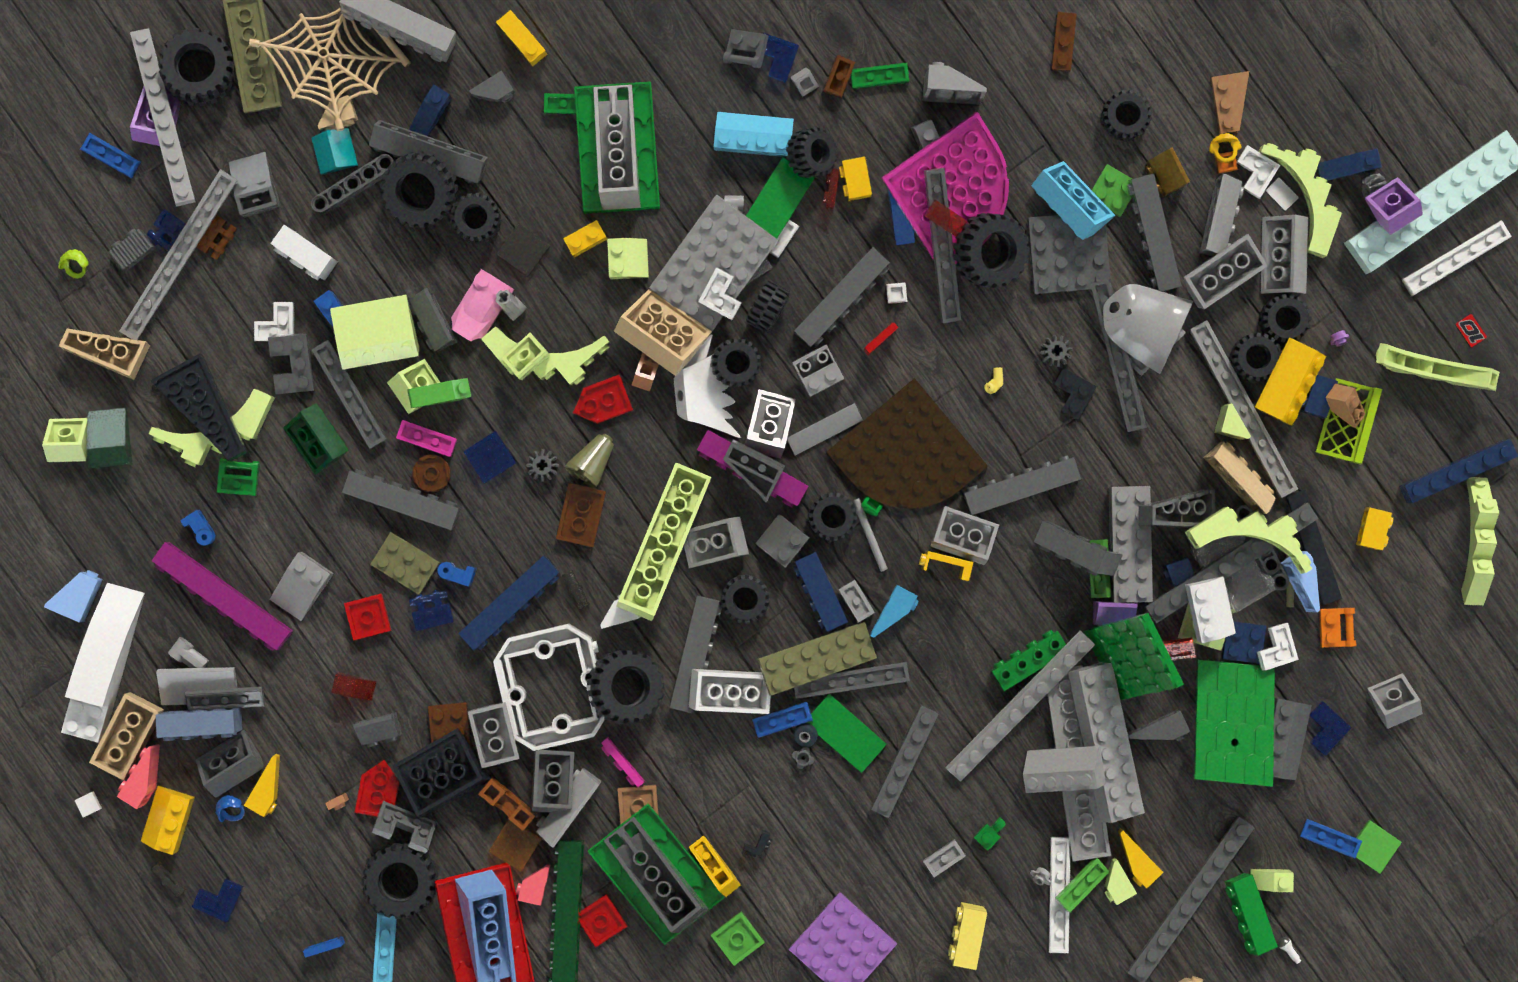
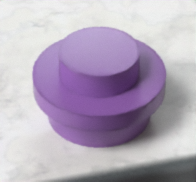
[1330,330,1349,347]

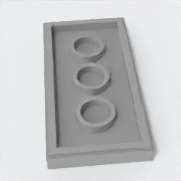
[156,667,237,705]

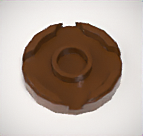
[413,454,451,492]

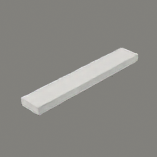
[1402,220,1512,296]
[1049,837,1070,953]

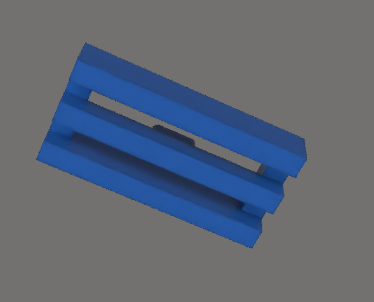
[303,936,345,958]

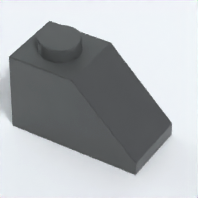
[469,70,515,103]

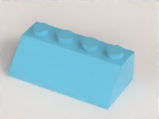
[714,112,794,157]
[1031,161,1115,240]

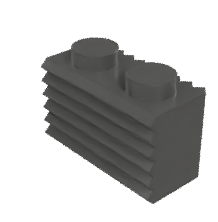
[108,229,156,272]

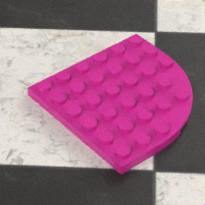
[881,112,1009,265]

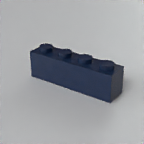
[793,552,848,632]

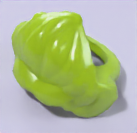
[58,249,88,279]

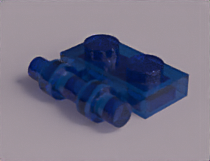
[147,209,186,253]
[409,590,454,631]

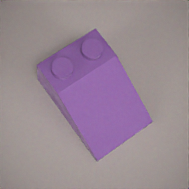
[130,85,181,146]

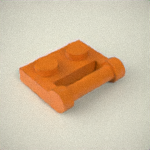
[1319,608,1356,648]

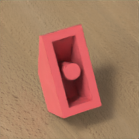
[516,865,551,905]

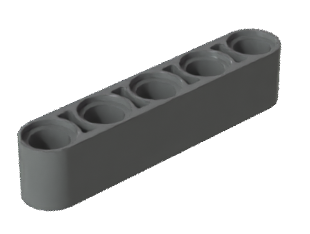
[311,154,395,214]
[1234,505,1290,590]

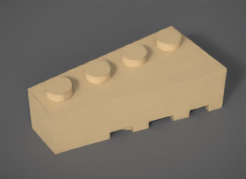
[59,329,150,380]

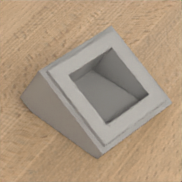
[791,68,819,96]

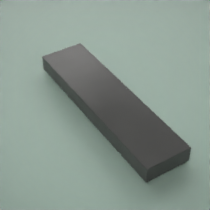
[185,687,265,711]

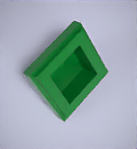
[860,496,883,516]

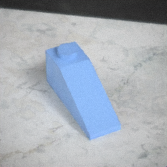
[1281,551,1320,612]

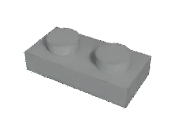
[838,580,875,623]
[923,839,966,877]

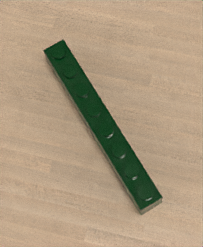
[549,839,584,982]

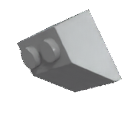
[1368,673,1423,729]

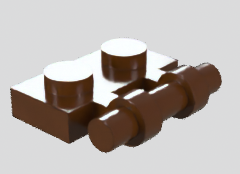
[196,215,237,260]

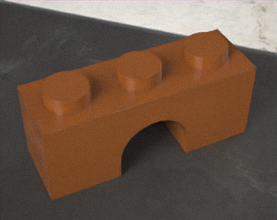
[479,777,537,831]

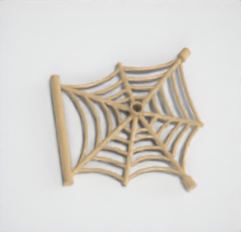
[249,8,411,131]

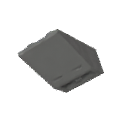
[229,152,281,218]

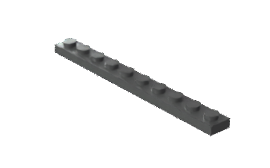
[1145,502,1318,623]
[1127,816,1254,982]

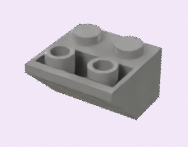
[792,345,844,397]

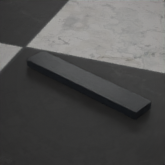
[1286,490,1342,605]

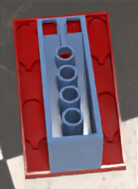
[434,862,535,982]

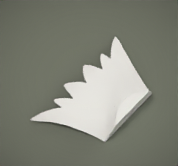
[674,354,741,438]

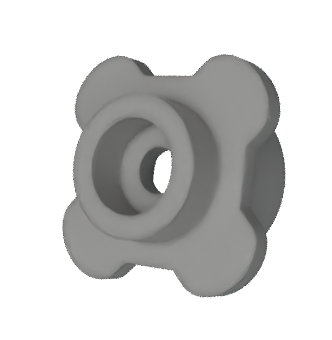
[1030,867,1051,885]

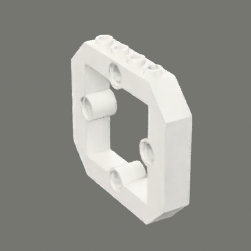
[493,624,605,751]

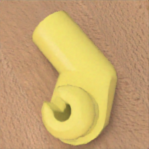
[984,368,1003,394]

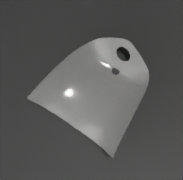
[1103,284,1193,374]

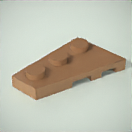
[1210,71,1249,135]

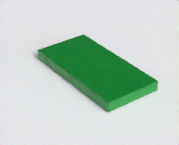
[746,157,815,239]
[807,694,887,773]

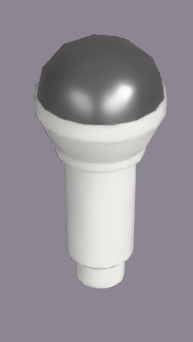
[1278,937,1301,964]

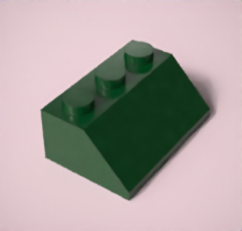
[283,403,349,475]

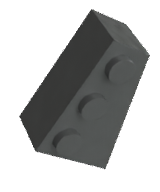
[723,440,785,503]

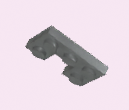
[268,333,315,394]
[372,801,437,854]

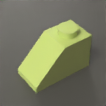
[1104,858,1137,905]
[1250,869,1294,892]

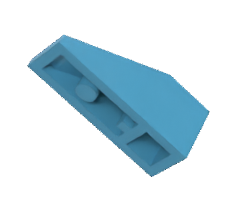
[870,585,919,638]

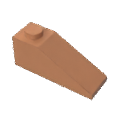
[632,353,659,391]

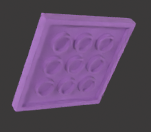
[789,892,897,982]

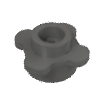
[792,747,814,769]

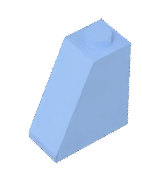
[44,570,103,622]

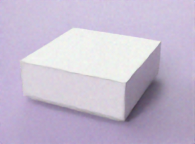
[886,283,907,304]
[75,791,102,817]

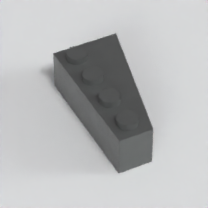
[1139,489,1215,528]
[1034,521,1123,576]

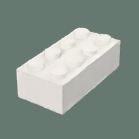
[689,669,771,714]

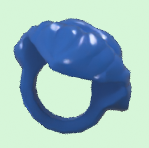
[215,795,245,822]

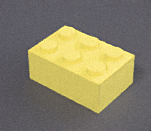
[948,902,987,970]

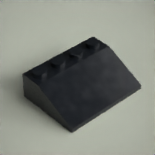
[392,728,490,817]

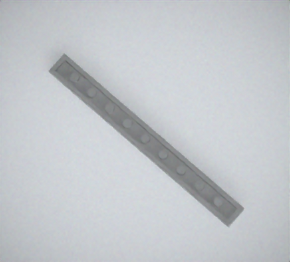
[130,28,195,207]
[119,169,238,340]
[1189,320,1298,498]
[946,631,1095,782]

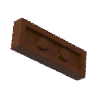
[1051,12,1077,72]

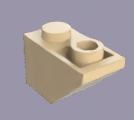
[318,95,358,132]

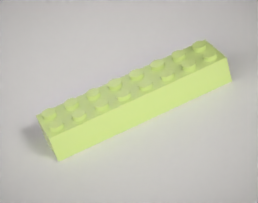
[616,463,711,621]

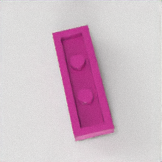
[396,420,457,457]
[601,737,645,787]

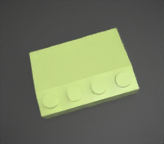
[330,295,419,370]

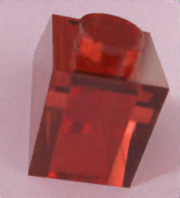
[331,672,377,700]

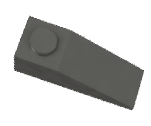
[1127,709,1190,741]

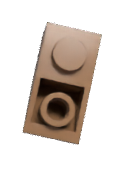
[1326,384,1365,428]

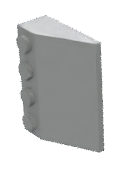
[923,62,987,105]

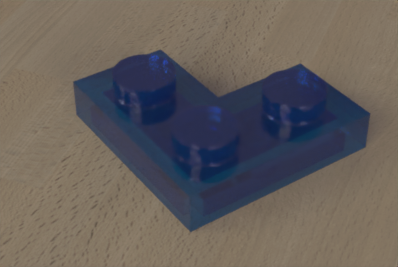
[763,33,799,82]
[1310,701,1351,756]
[192,879,244,922]

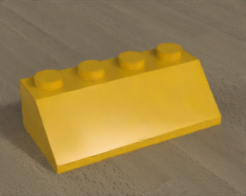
[1255,338,1326,426]

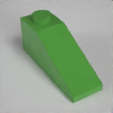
[407,378,471,408]

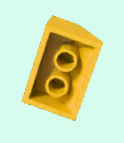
[141,786,195,855]

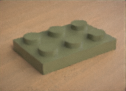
[370,532,440,595]

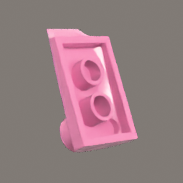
[451,269,514,341]

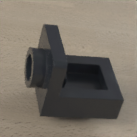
[743,830,772,857]

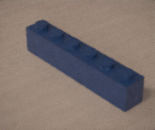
[1399,439,1518,503]
[458,555,560,650]

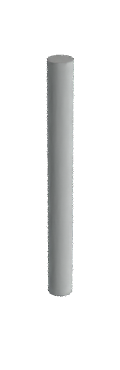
[852,498,888,572]

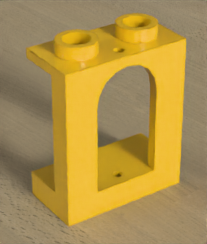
[919,551,973,581]

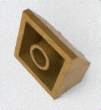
[1146,147,1190,197]

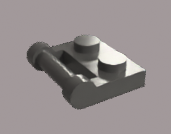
[723,29,769,68]

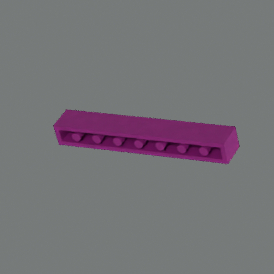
[152,542,293,651]

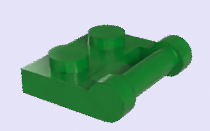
[217,458,260,496]

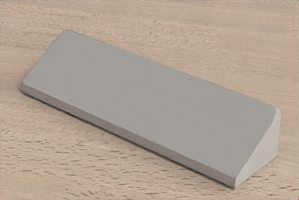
[787,403,863,455]

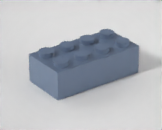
[156,708,242,741]

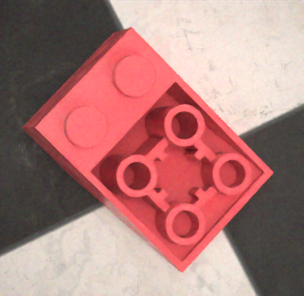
[117,744,160,809]

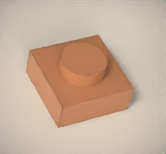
[325,793,349,811]

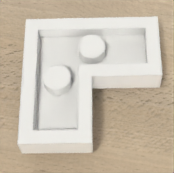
[1237,145,1280,199]
[698,268,741,320]
[254,302,294,341]
[1257,623,1299,671]

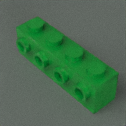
[991,629,1066,691]
[1224,873,1278,956]

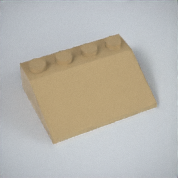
[614,289,712,376]
[1203,442,1276,514]

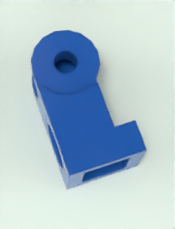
[180,510,216,545]
[438,562,477,586]

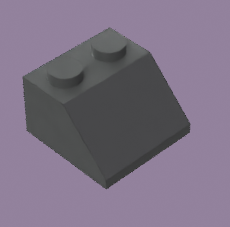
[755,514,809,568]
[353,712,402,747]

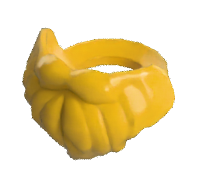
[1209,133,1241,163]

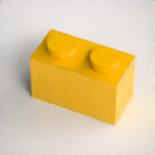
[839,157,872,201]
[563,220,607,257]
[1356,507,1393,550]

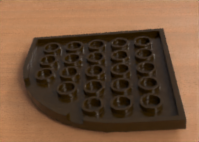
[827,378,988,509]

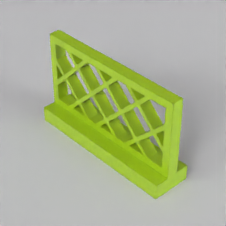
[1316,378,1382,465]

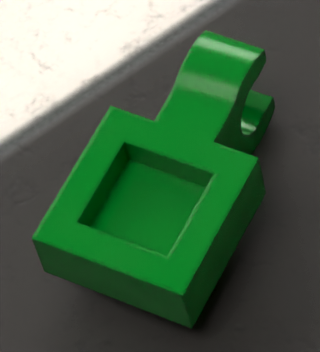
[974,817,1006,851]

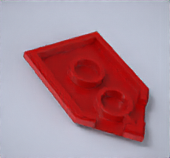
[573,374,633,424]
[354,760,400,817]

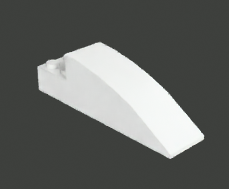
[61,583,145,743]

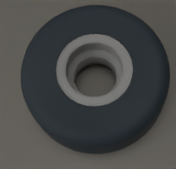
[794,723,818,747]

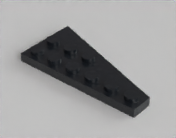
[150,353,248,461]

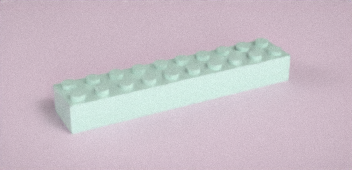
[1344,130,1518,274]

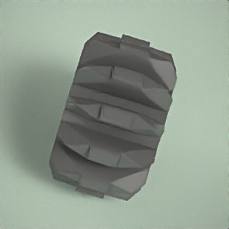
[1361,173,1388,203]
[1040,335,1073,367]
[526,449,559,482]

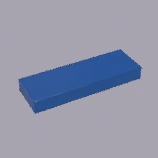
[80,133,141,179]
[752,702,813,738]
[1300,819,1362,859]

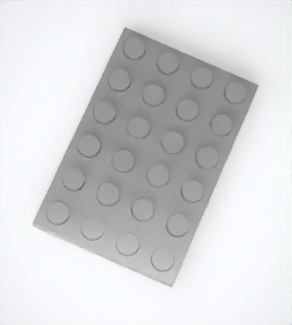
[649,195,779,331]

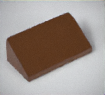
[822,55,855,98]

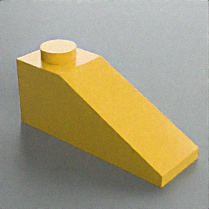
[496,10,547,66]
[244,754,280,817]
[1118,828,1163,888]
[689,835,741,897]

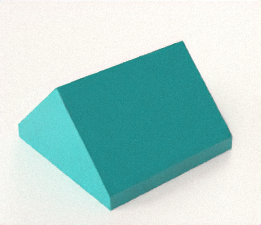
[311,128,358,175]

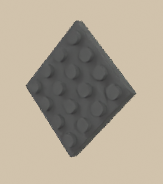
[1028,215,1111,295]

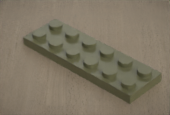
[223,0,283,114]
[757,622,877,696]

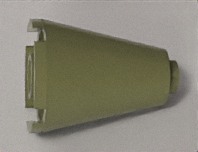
[565,434,614,488]

